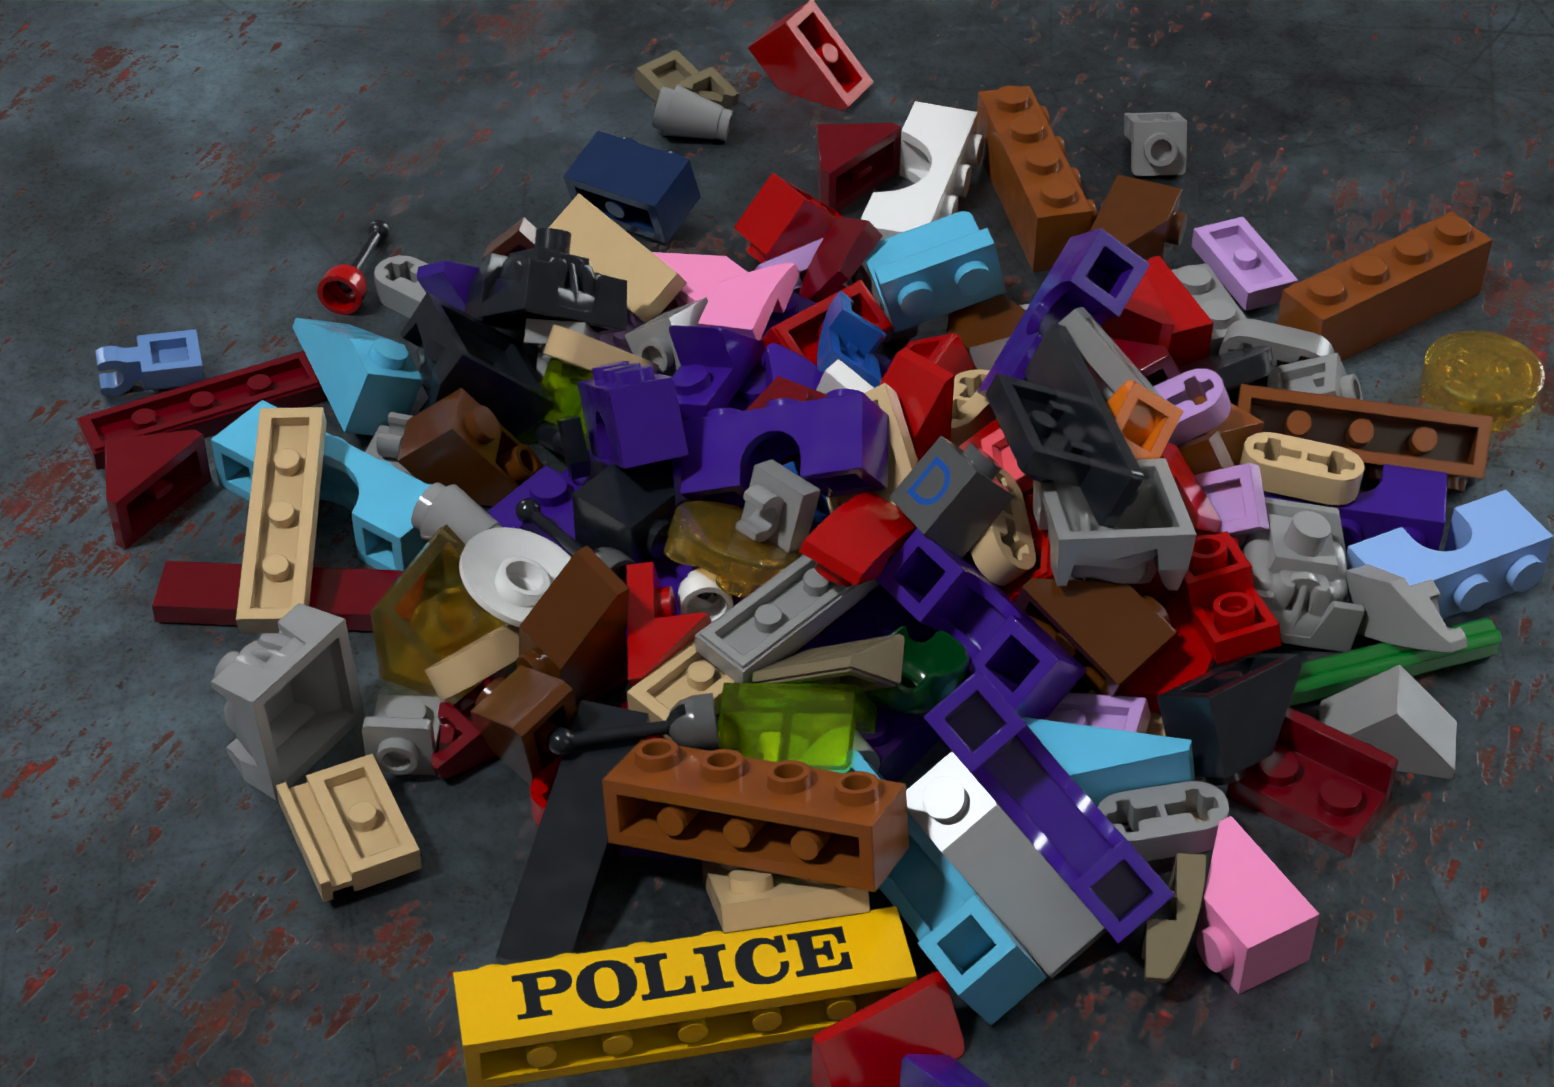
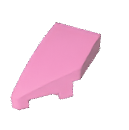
[698,262,800,340]

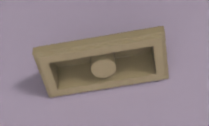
[752,634,905,701]

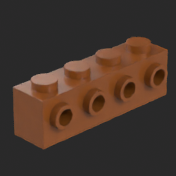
[976,85,1097,272]
[1277,211,1493,361]
[1236,384,1493,492]
[602,738,909,892]

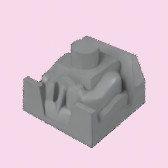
[1033,458,1197,591]
[1235,497,1365,652]
[211,603,365,800]

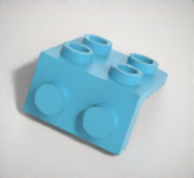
[865,211,1006,333]

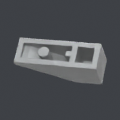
[906,751,1107,979]

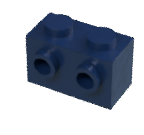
[563,131,701,244]

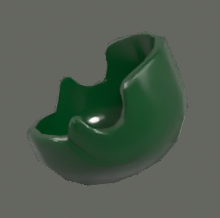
[864,626,970,718]

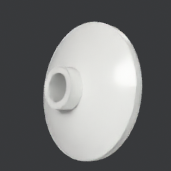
[459,527,571,627]

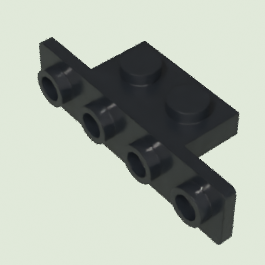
[985,323,1144,529]

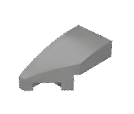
[1346,564,1468,652]

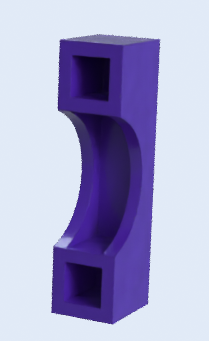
[924,669,1175,944]

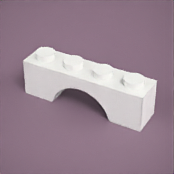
[861,101,984,240]

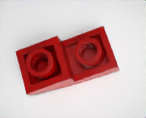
[799,490,917,587]
[1178,531,1281,664]

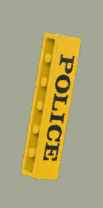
[453,906,917,1087]

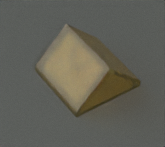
[371,524,507,705]

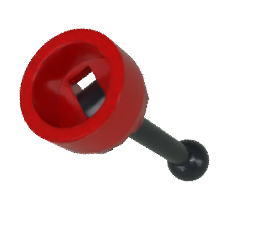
[317,219,390,315]

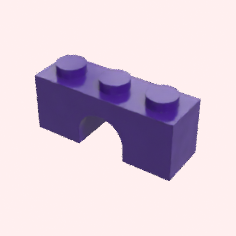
[977,228,1150,400]
[577,361,689,469]
[680,389,889,515]
[1264,464,1447,554]
[875,528,1087,720]

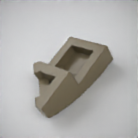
[634,49,740,108]
[1140,853,1207,983]

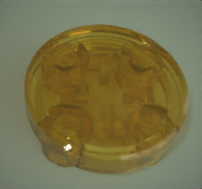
[1419,331,1545,433]
[664,501,801,597]

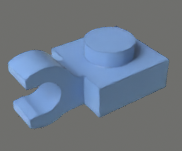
[95,329,204,396]

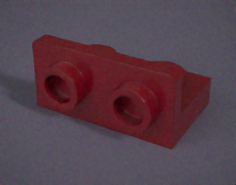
[1226,707,1398,857]

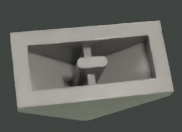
[1318,664,1457,780]

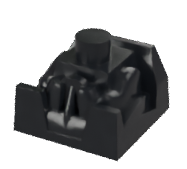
[465,228,627,335]
[400,292,555,438]

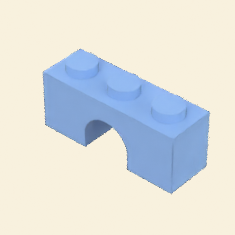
[1346,490,1554,619]

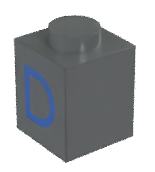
[889,436,1015,558]

